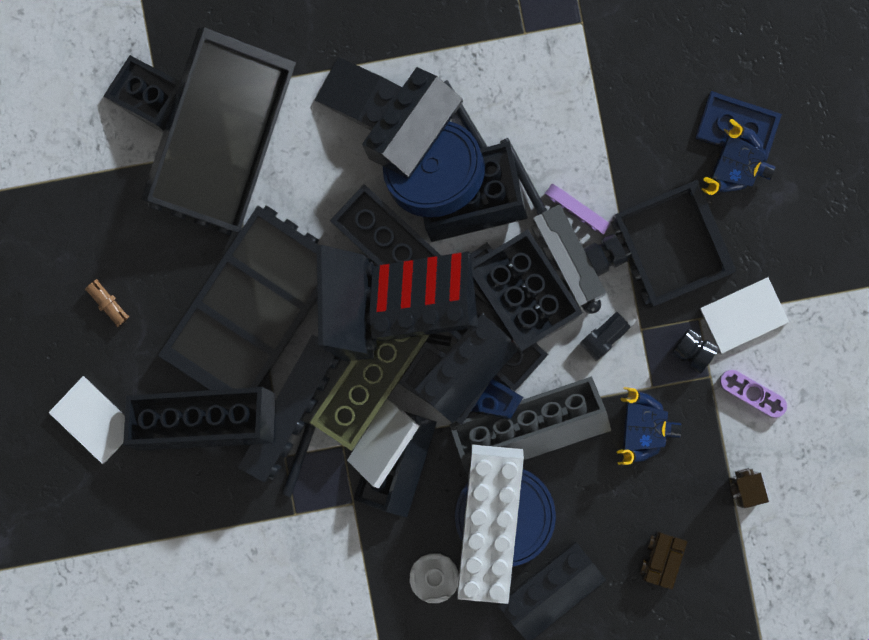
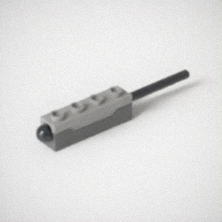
[500,138,606,314]

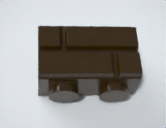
[639,531,688,590]

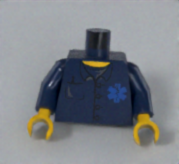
[701,119,776,195]
[617,387,681,465]

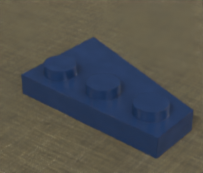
[471,379,523,419]

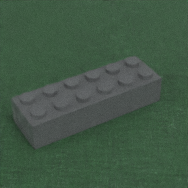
[449,376,611,479]

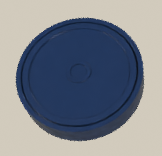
[383,121,485,217]
[455,469,556,566]

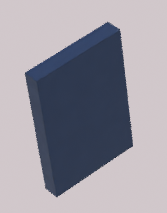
[695,91,782,162]

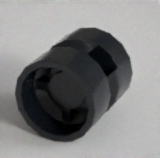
[583,233,628,276]
[672,328,719,374]

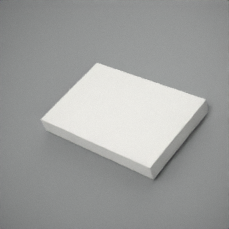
[700,277,789,354]
[49,376,125,464]
[347,399,419,488]

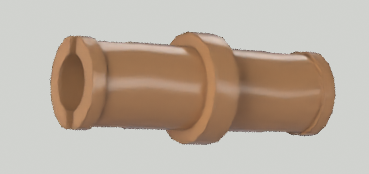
[85,279,130,327]

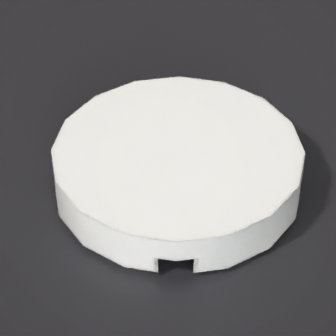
[410,553,459,603]

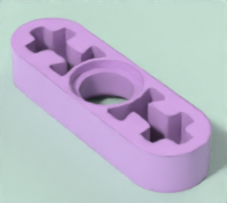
[544,184,610,235]
[719,370,787,417]

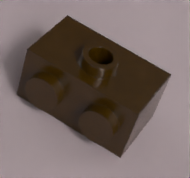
[729,468,769,509]

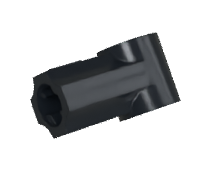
[580,312,631,361]

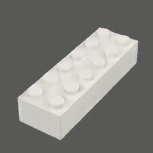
[458,445,524,604]

